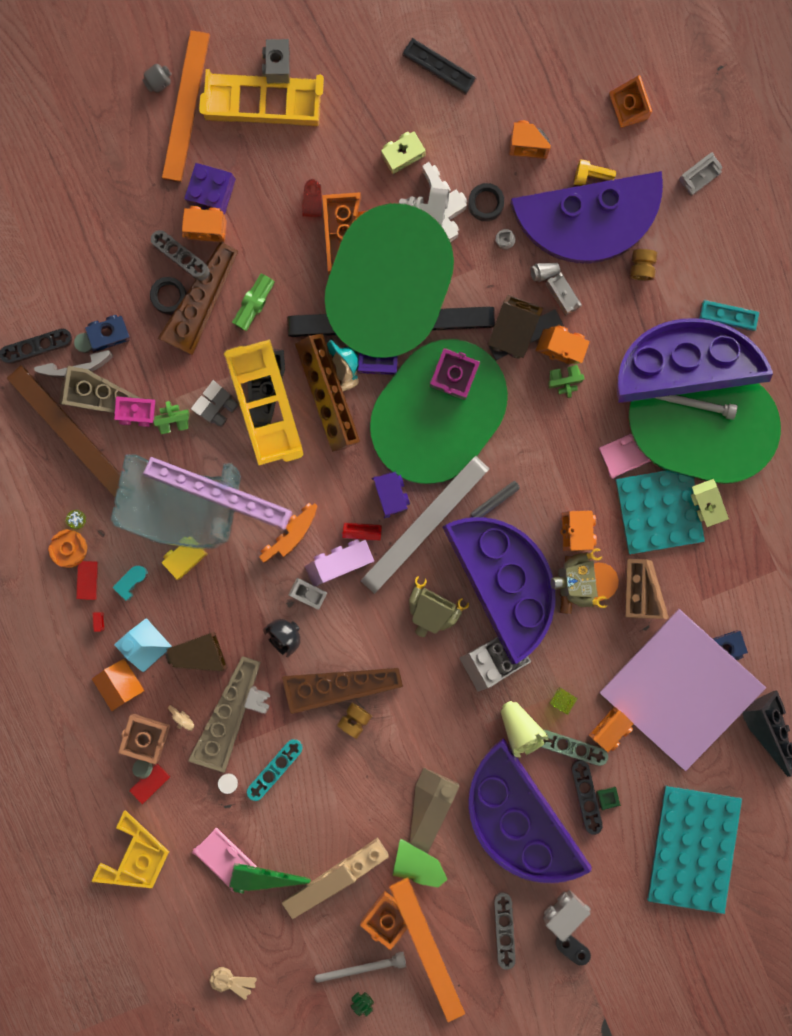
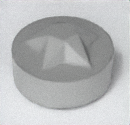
[495,229,516,249]

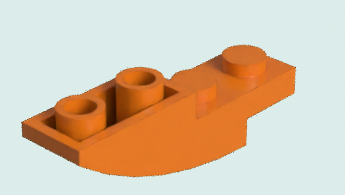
[259,503,318,563]

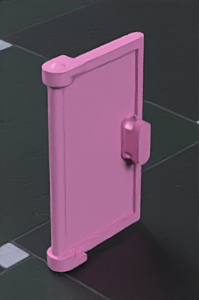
[599,434,650,479]
[191,828,257,892]

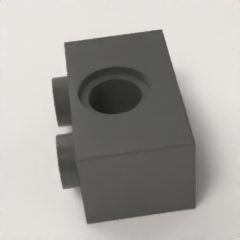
[262,39,290,83]

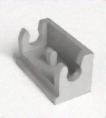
[678,152,723,196]
[546,273,582,316]
[245,686,270,713]

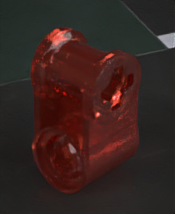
[302,179,322,217]

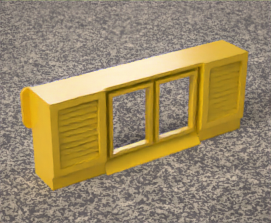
[199,69,324,126]
[224,340,303,465]

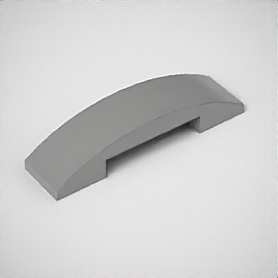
[34,350,113,378]

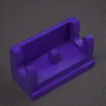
[358,353,398,375]

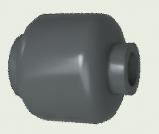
[142,64,172,93]

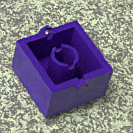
[184,163,236,215]
[372,471,410,519]

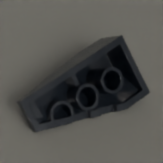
[247,348,285,428]
[742,690,792,777]

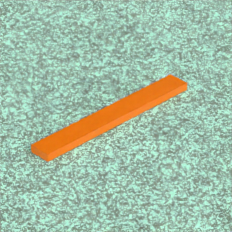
[162,30,210,183]
[389,878,465,1022]

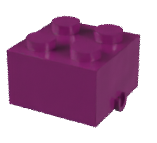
[430,348,480,400]

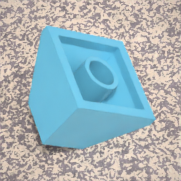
[114,618,172,672]

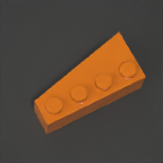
[322,192,361,275]

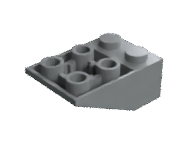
[460,637,531,692]

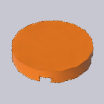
[48,529,87,568]
[594,562,619,601]

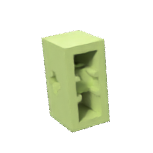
[381,131,426,174]
[691,479,729,527]

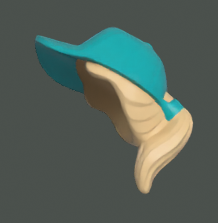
[327,340,359,391]

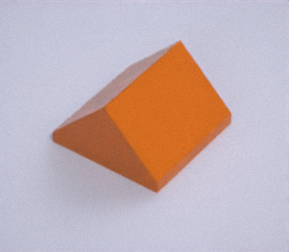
[609,76,652,128]
[92,658,145,711]

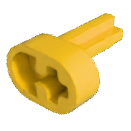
[574,159,616,186]

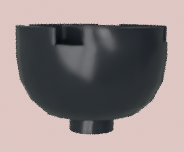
[263,619,301,658]

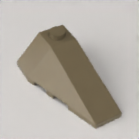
[59,366,141,413]
[410,768,459,854]

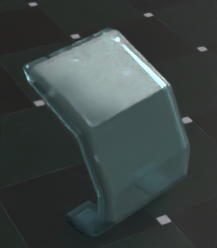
[111,454,241,549]

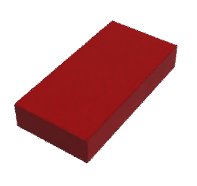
[342,523,382,541]
[76,561,98,600]
[129,763,171,804]

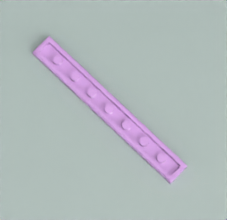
[143,457,292,530]

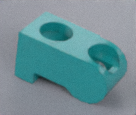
[112,565,148,601]

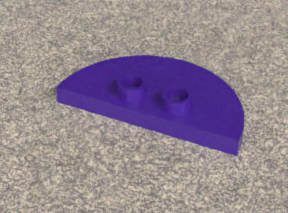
[511,171,663,263]
[617,318,773,403]
[442,517,555,665]
[469,738,592,883]

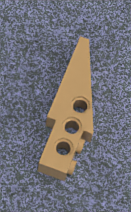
[282,837,388,919]

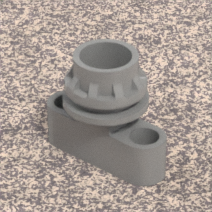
[399,187,449,226]

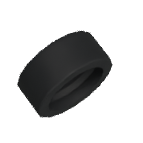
[468,183,504,221]
[150,277,187,315]

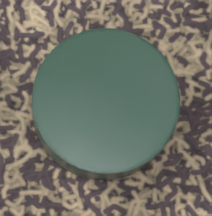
[74,333,92,353]
[132,759,153,779]

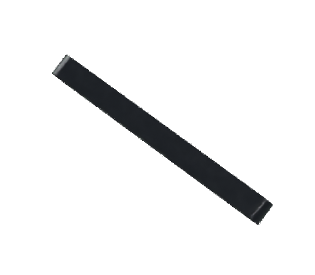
[287,307,495,337]

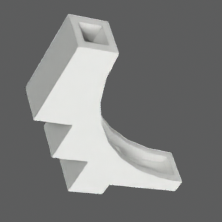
[422,162,468,242]

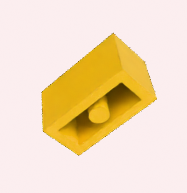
[162,537,207,580]

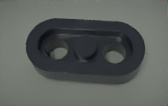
[555,935,591,966]

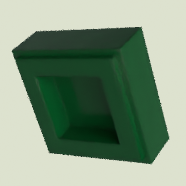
[597,786,621,810]

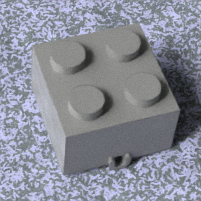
[543,890,591,942]

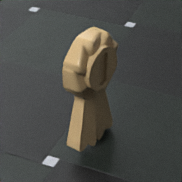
[168,705,194,731]
[209,967,257,1000]

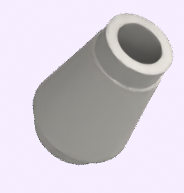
[530,263,560,282]

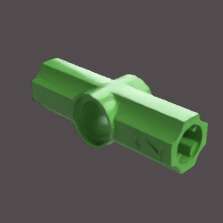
[232,274,275,332]

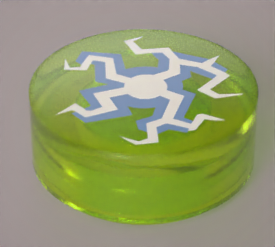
[66,510,86,529]

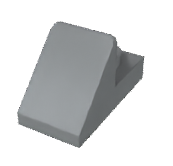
[288,578,327,610]

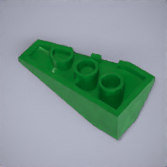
[229,863,311,894]

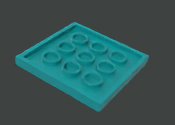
[615,470,705,555]

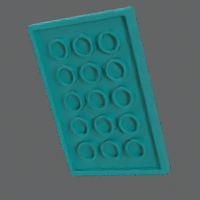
[647,785,742,914]

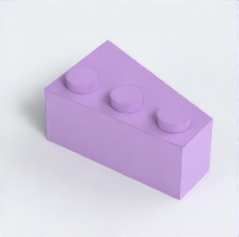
[305,539,374,586]

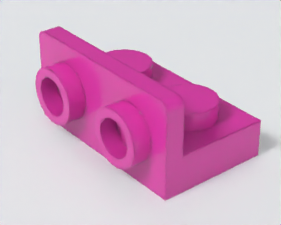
[114,397,156,427]

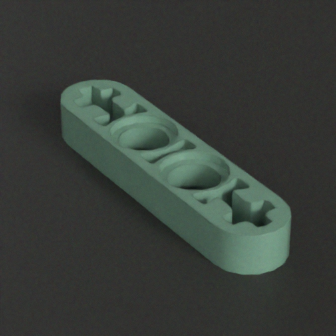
[541,729,608,766]

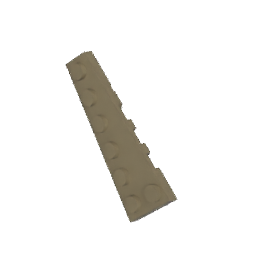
[188,656,261,773]

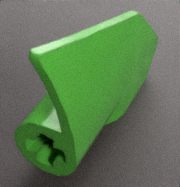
[393,839,448,888]

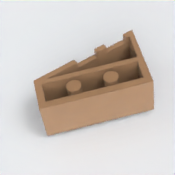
[626,559,669,619]

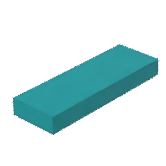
[699,300,760,331]

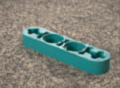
[247,739,303,801]

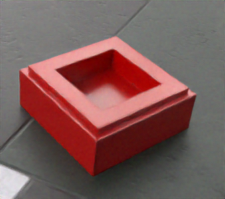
[93,612,105,632]

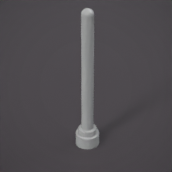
[655,395,737,420]
[314,952,407,982]

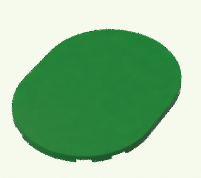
[325,203,454,357]
[370,339,508,484]
[628,383,781,484]

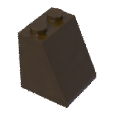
[488,295,543,359]
[165,632,228,671]

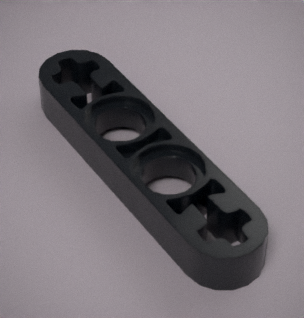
[0,328,73,364]
[571,760,603,835]

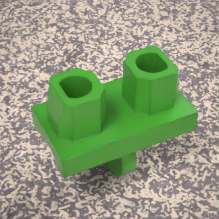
[548,365,585,398]
[153,401,190,434]

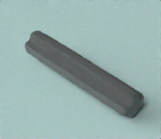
[470,481,520,517]

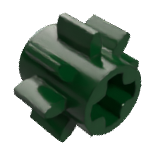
[350,992,374,1017]

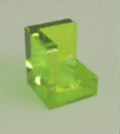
[549,687,578,715]

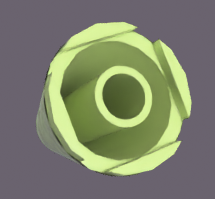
[501,701,548,757]

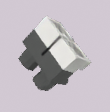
[191,380,238,427]

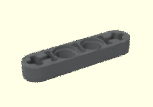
[151,230,210,281]
[494,892,516,970]

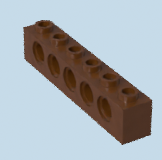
[295,334,360,452]

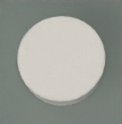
[218,773,238,794]

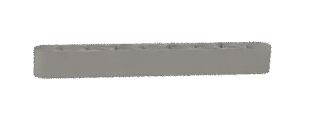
[361,456,490,594]

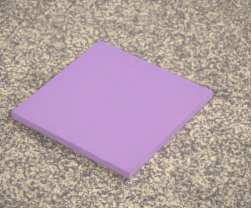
[600,609,766,771]

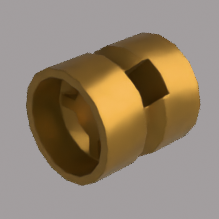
[630,249,657,281]
[337,703,372,739]

